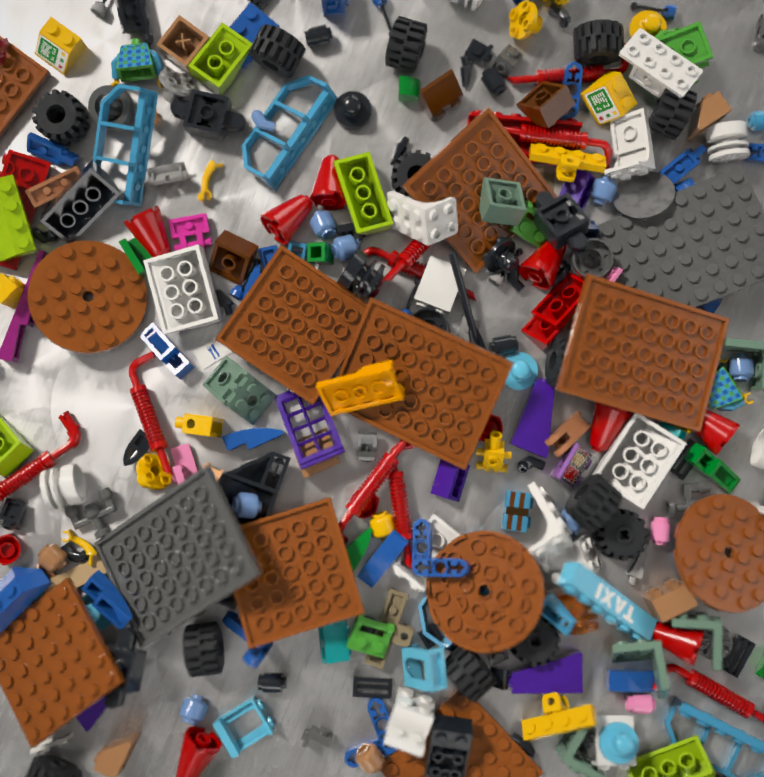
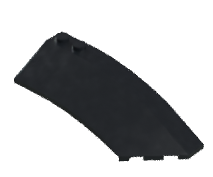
[216,451,291,610]

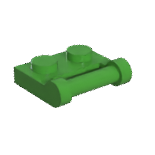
[509,200,547,249]
[346,614,395,658]

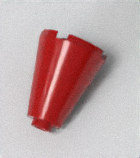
[310,155,347,211]
[260,194,313,245]
[124,205,171,258]
[518,240,567,290]
[589,402,632,453]
[694,409,740,455]
[651,622,705,666]
[176,726,222,777]

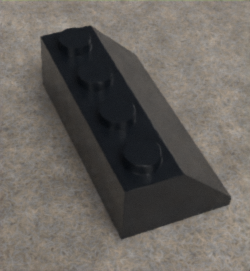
[40,160,121,243]

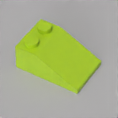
[188,23,253,96]
[0,415,34,478]

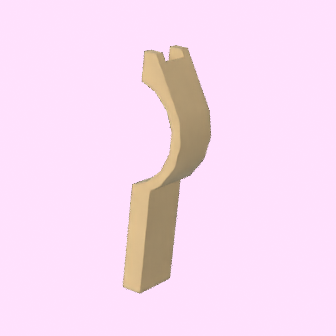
[31,555,107,604]

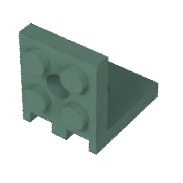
[722,338,764,392]
[203,356,276,425]
[671,611,722,671]
[611,639,670,699]
[555,728,606,777]

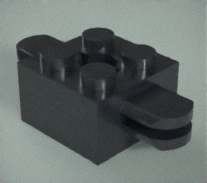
[170,89,246,141]
[534,191,590,254]
[104,627,147,709]

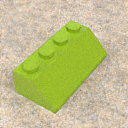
[333,152,394,235]
[0,175,38,262]
[627,735,716,777]

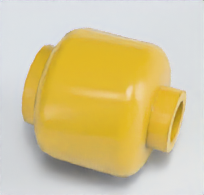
[369,511,397,541]

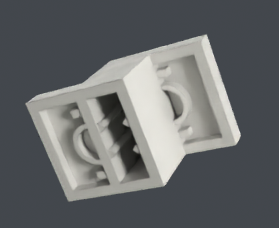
[384,686,435,757]

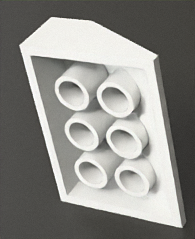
[143,245,223,335]
[591,413,687,509]

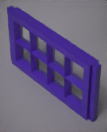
[275,390,345,470]

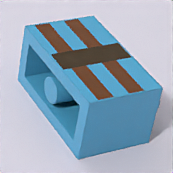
[501,490,534,532]

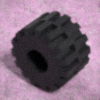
[385,16,427,73]
[573,19,624,66]
[249,24,306,78]
[649,88,697,140]
[32,89,90,146]
[391,150,431,199]
[545,336,569,387]
[564,473,623,532]
[592,509,649,561]
[509,615,561,667]
[183,621,224,678]
[445,646,497,703]
[25,755,82,777]

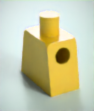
[175,413,224,438]

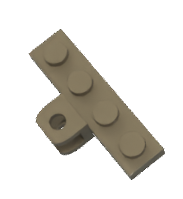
[364,588,415,670]

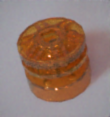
[555,594,599,635]

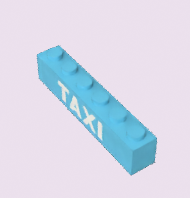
[557,562,657,641]

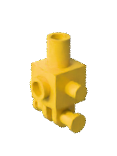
[476,431,512,473]

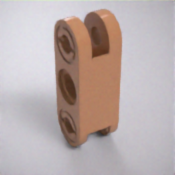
[544,410,591,457]

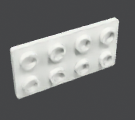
[619,28,703,99]

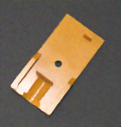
[316,360,405,416]

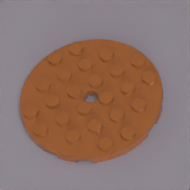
[28,241,147,354]
[673,494,764,613]
[426,531,545,653]

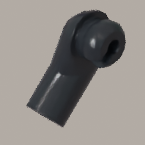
[548,3,571,28]
[31,226,59,244]
[553,260,571,287]
[507,265,525,293]
[517,456,546,473]

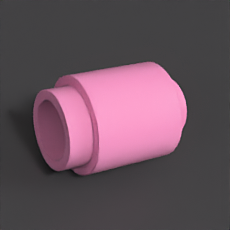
[650,517,671,545]
[625,693,655,715]

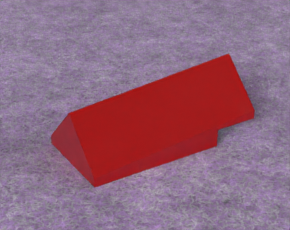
[521,272,584,351]

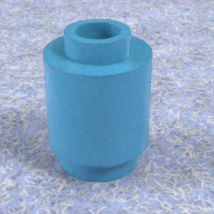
[747,111,764,131]

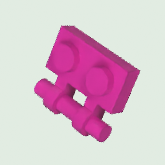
[169,213,213,251]

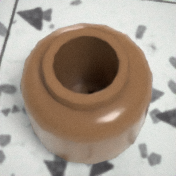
[37,544,67,573]
[355,743,384,774]

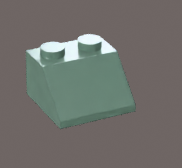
[479,177,526,226]

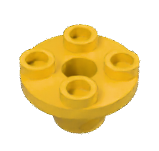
[509,0,543,40]
[629,10,667,38]
[136,454,172,490]

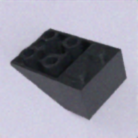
[424,714,473,777]

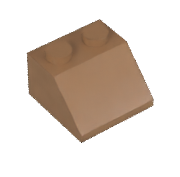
[687,91,732,141]
[291,428,341,478]
[93,732,141,777]

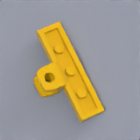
[529,143,606,182]
[521,692,597,742]

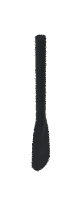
[448,252,487,350]

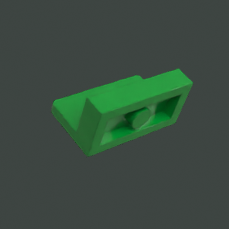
[119,237,152,277]

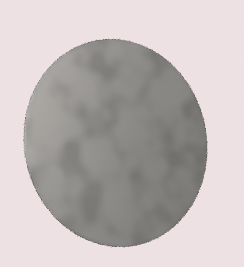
[613,171,675,218]

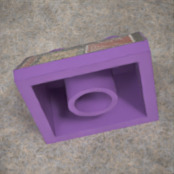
[550,443,592,488]

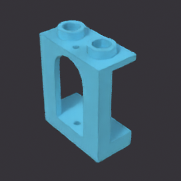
[401,643,448,692]
[212,695,275,759]

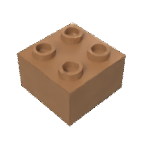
[156,15,210,74]
[642,578,698,623]

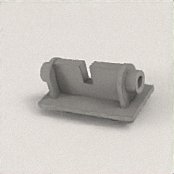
[147,161,189,187]

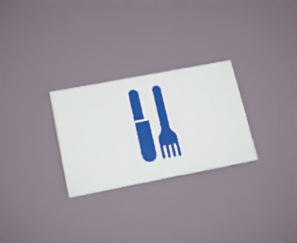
[193,338,232,369]

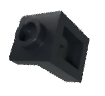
[464,38,495,68]
[337,223,366,244]
[0,498,27,530]

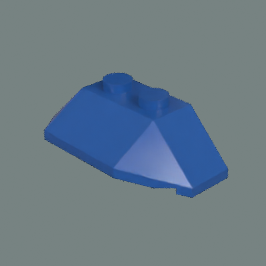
[0,567,52,633]

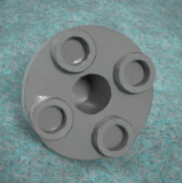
[158,66,196,103]

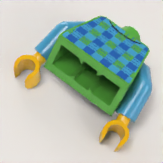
[111,38,164,88]
[708,352,754,411]

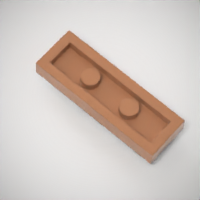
[25,166,80,209]

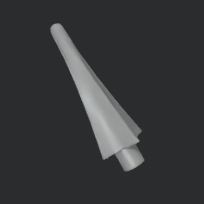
[626,534,650,586]

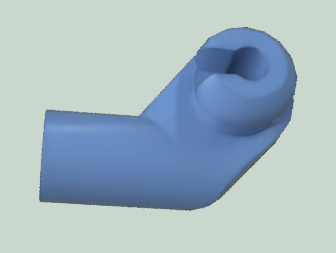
[251,110,276,132]

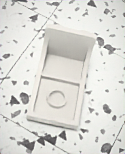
[604,108,656,181]
[387,191,458,246]
[528,482,575,565]
[393,513,461,592]
[535,533,602,591]

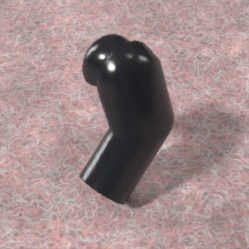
[61,542,89,564]

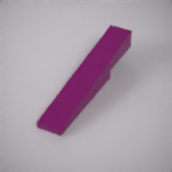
[0,250,49,363]

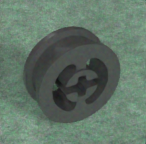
[88,85,134,129]

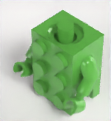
[654,21,714,86]

